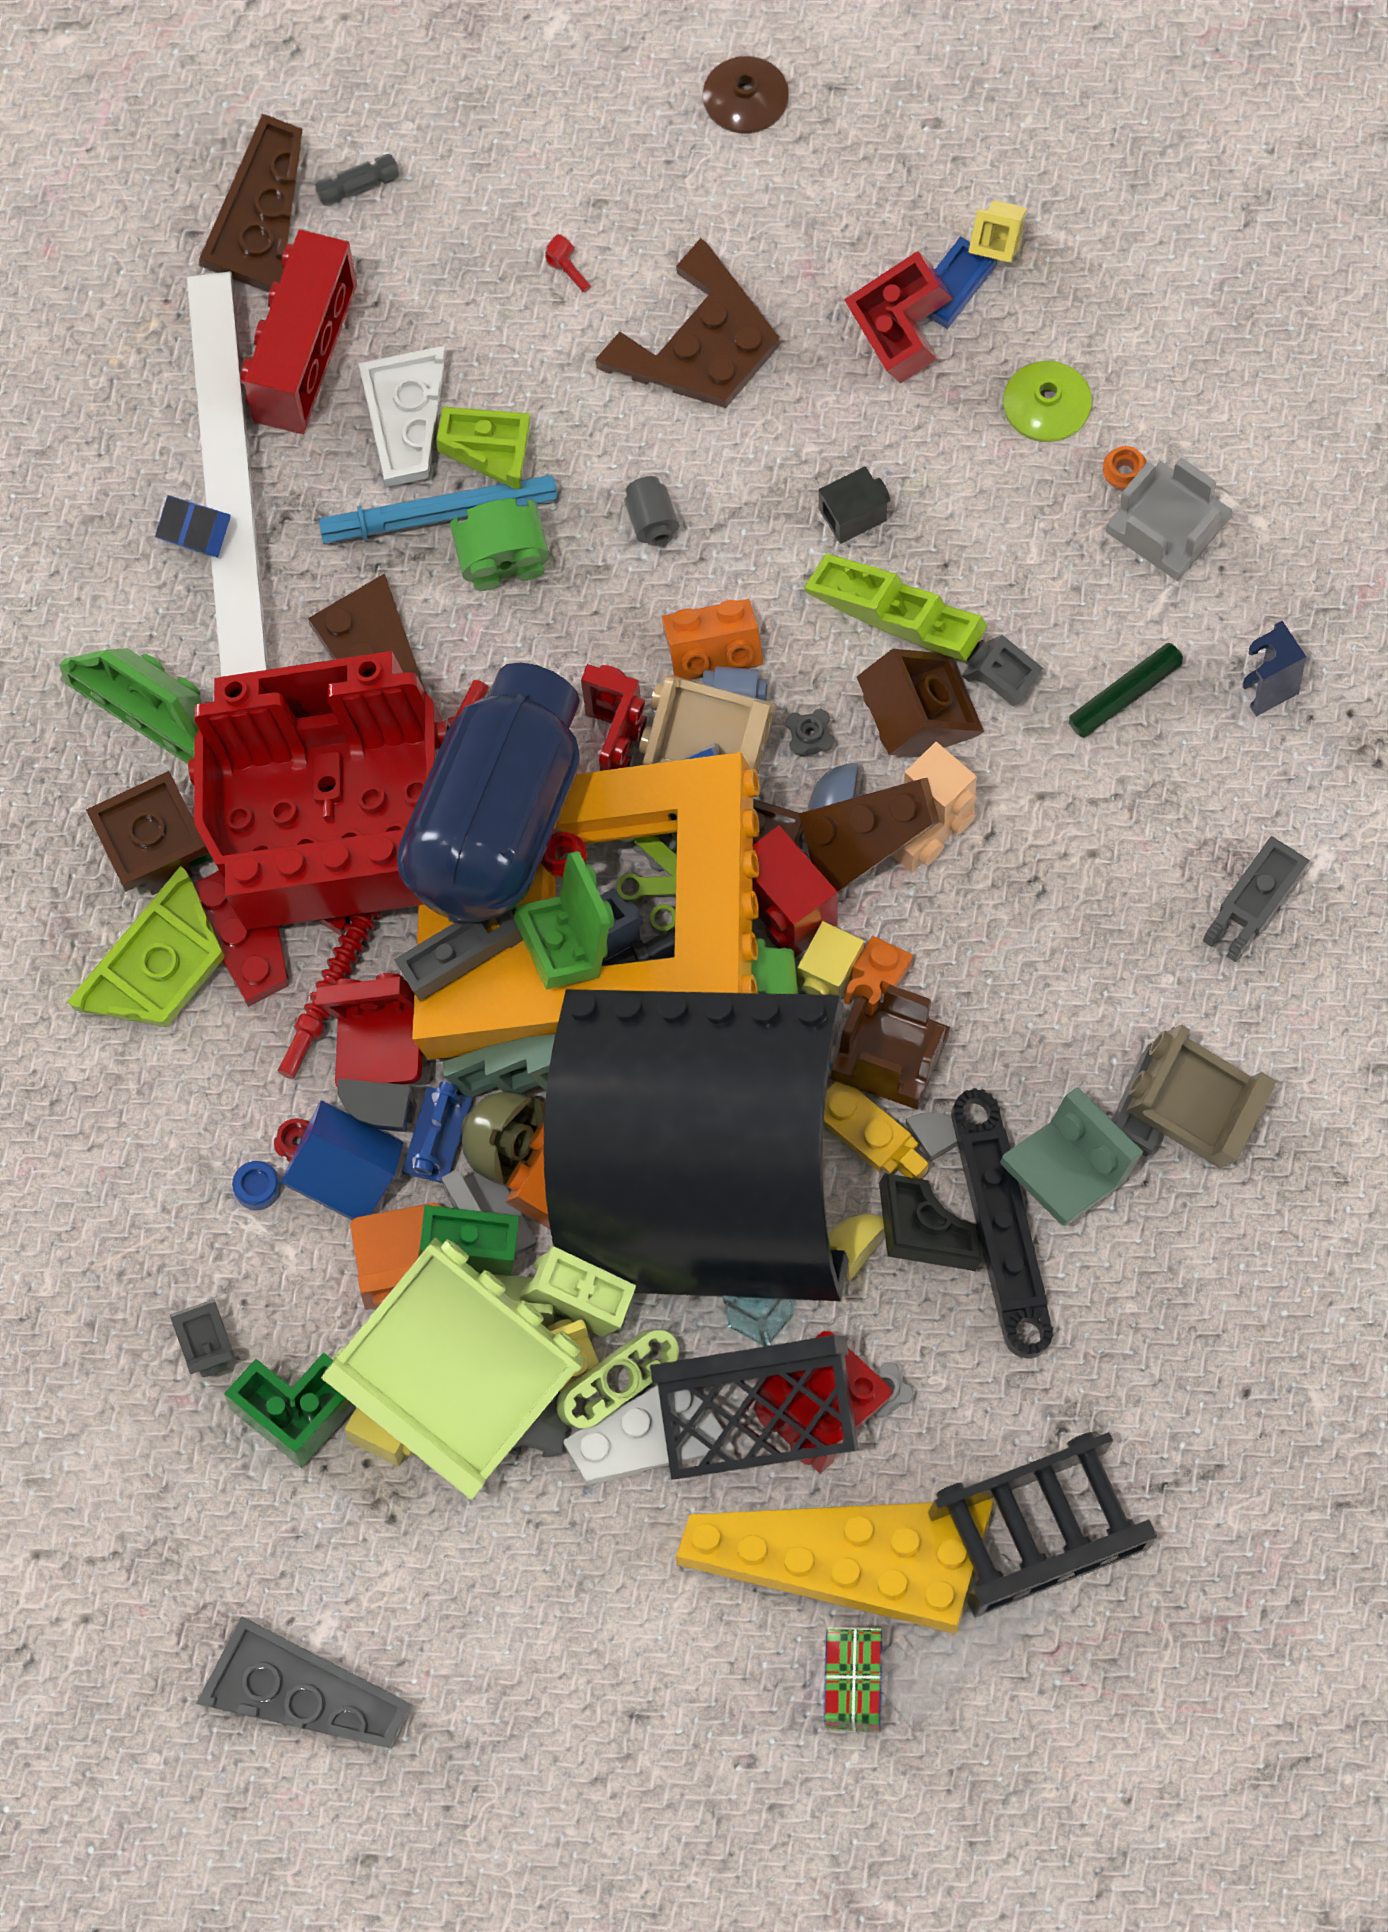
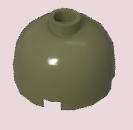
[461,1091,545,1186]

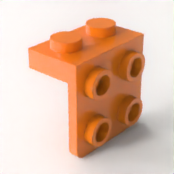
[350,1203,441,1310]

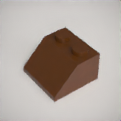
[857,648,984,757]

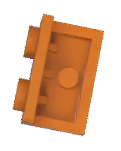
[661,598,763,680]

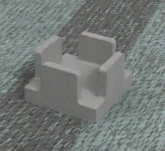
[1106,458,1232,581]

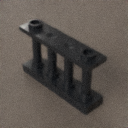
[928,1432,1157,1618]

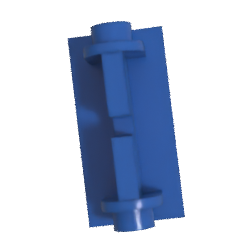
[402,1082,473,1184]

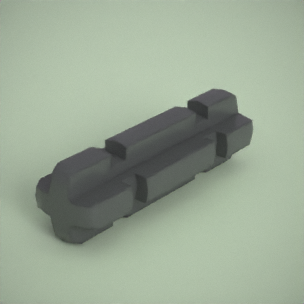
[315,154,399,205]

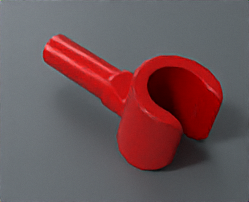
[545,234,591,293]

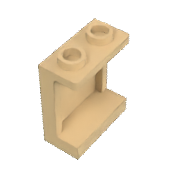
[639,675,777,774]

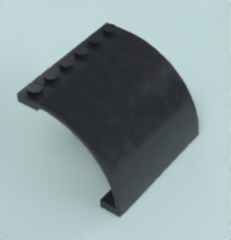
[544,989,849,1302]

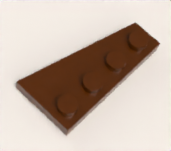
[199,113,303,292]
[308,573,425,690]

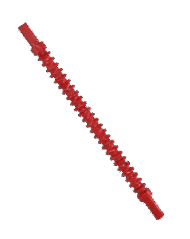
[277,680,489,1079]

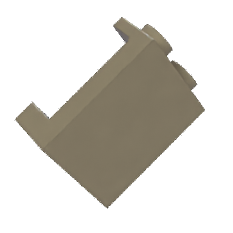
[1126,1024,1277,1168]

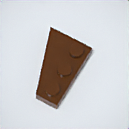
[798,777,940,894]

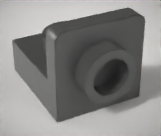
[962,635,1043,706]

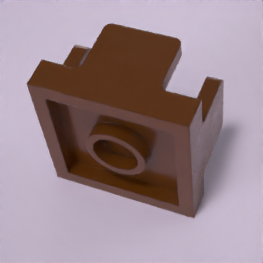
[86,771,209,895]
[830,985,950,1110]

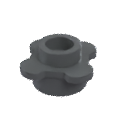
[786,709,834,755]

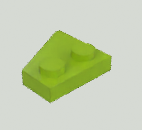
[437,406,531,489]

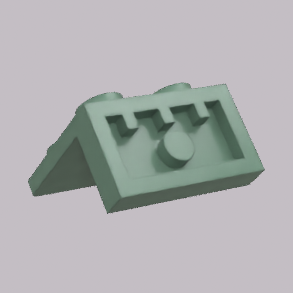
[1000,1087,1143,1226]

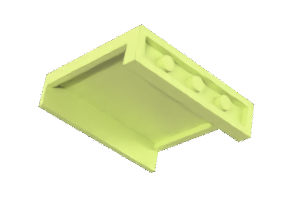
[321,1238,584,1500]

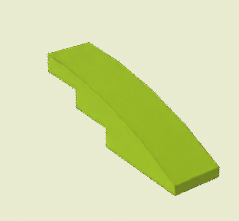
[804,553,988,662]

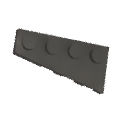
[196,1616,414,1749]

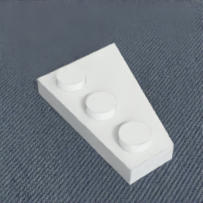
[563,1386,735,1485]

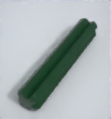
[1069,643,1183,737]

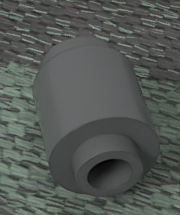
[624,476,679,546]

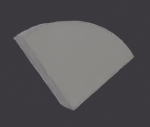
[906,1112,968,1162]

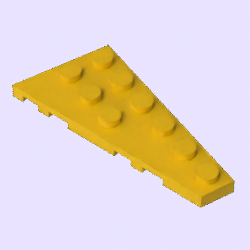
[676,1499,994,1634]

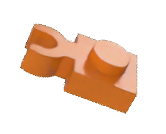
[844,936,913,1015]

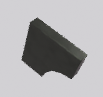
[879,1173,982,1271]

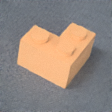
[892,742,977,873]

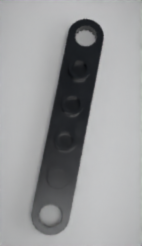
[951,1088,1054,1359]

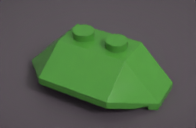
[59,648,202,765]

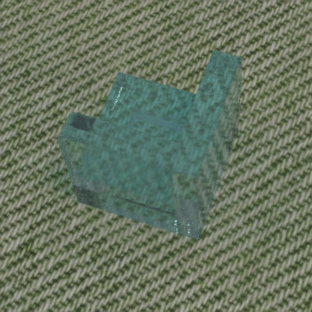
[722,1295,794,1346]

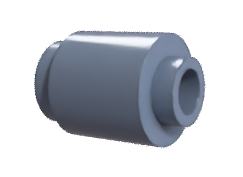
[702,666,767,701]

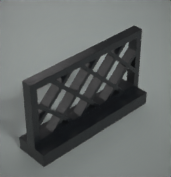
[650,1335,859,1480]

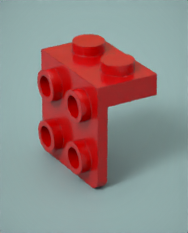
[581,664,647,771]
[316,973,423,1087]
[753,1331,891,1474]

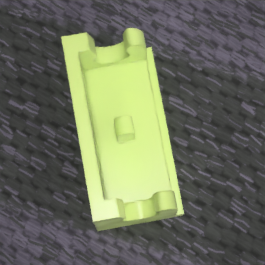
[519,1246,636,1337]

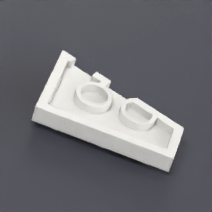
[358,345,446,487]

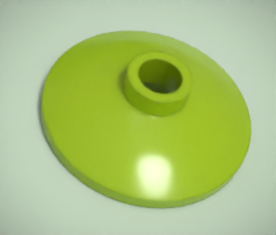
[1003,361,1092,442]

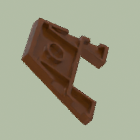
[595,238,780,408]

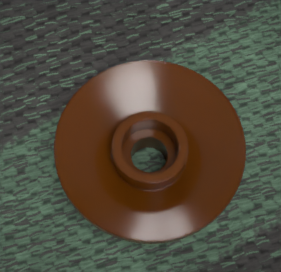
[703,56,789,134]

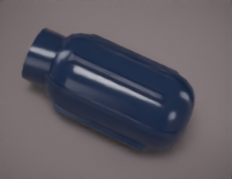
[397,662,580,924]

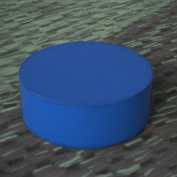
[232,1161,281,1210]

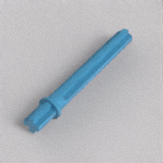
[318,475,557,544]

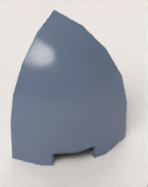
[808,763,859,811]

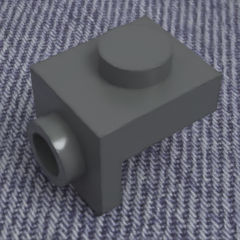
[170,1299,235,1377]

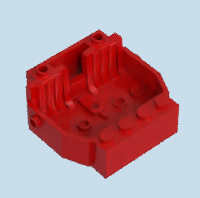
[188,651,450,930]

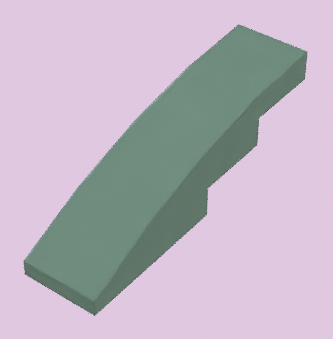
[443,1034,555,1097]

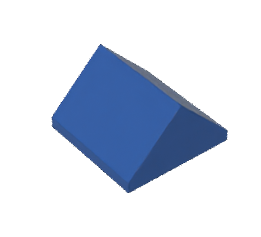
[280,1100,404,1220]

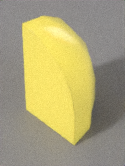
[828,1213,885,1281]

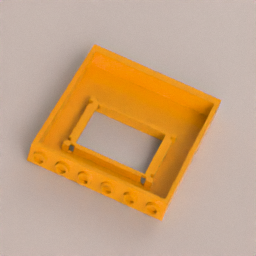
[412,752,760,1060]

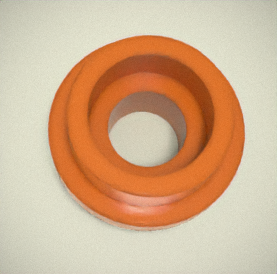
[1103,446,1147,490]

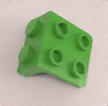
[513,851,614,990]

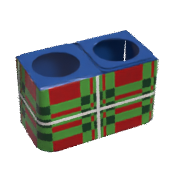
[824,1628,882,1733]

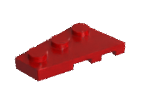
[194,870,289,1007]

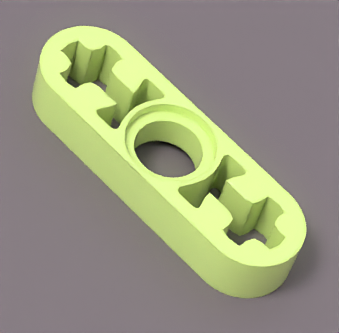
[556,1329,679,1428]

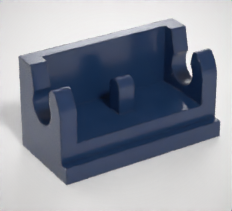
[1242,621,1307,717]

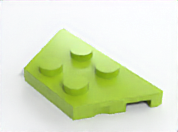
[67,866,226,1027]

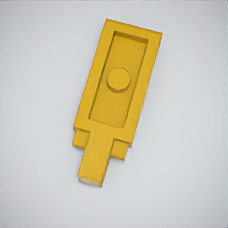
[824,1081,929,1179]

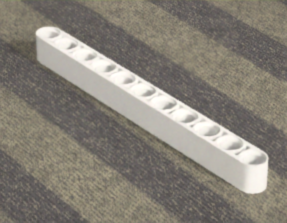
[187,271,269,677]

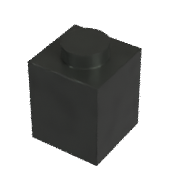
[818,466,891,544]

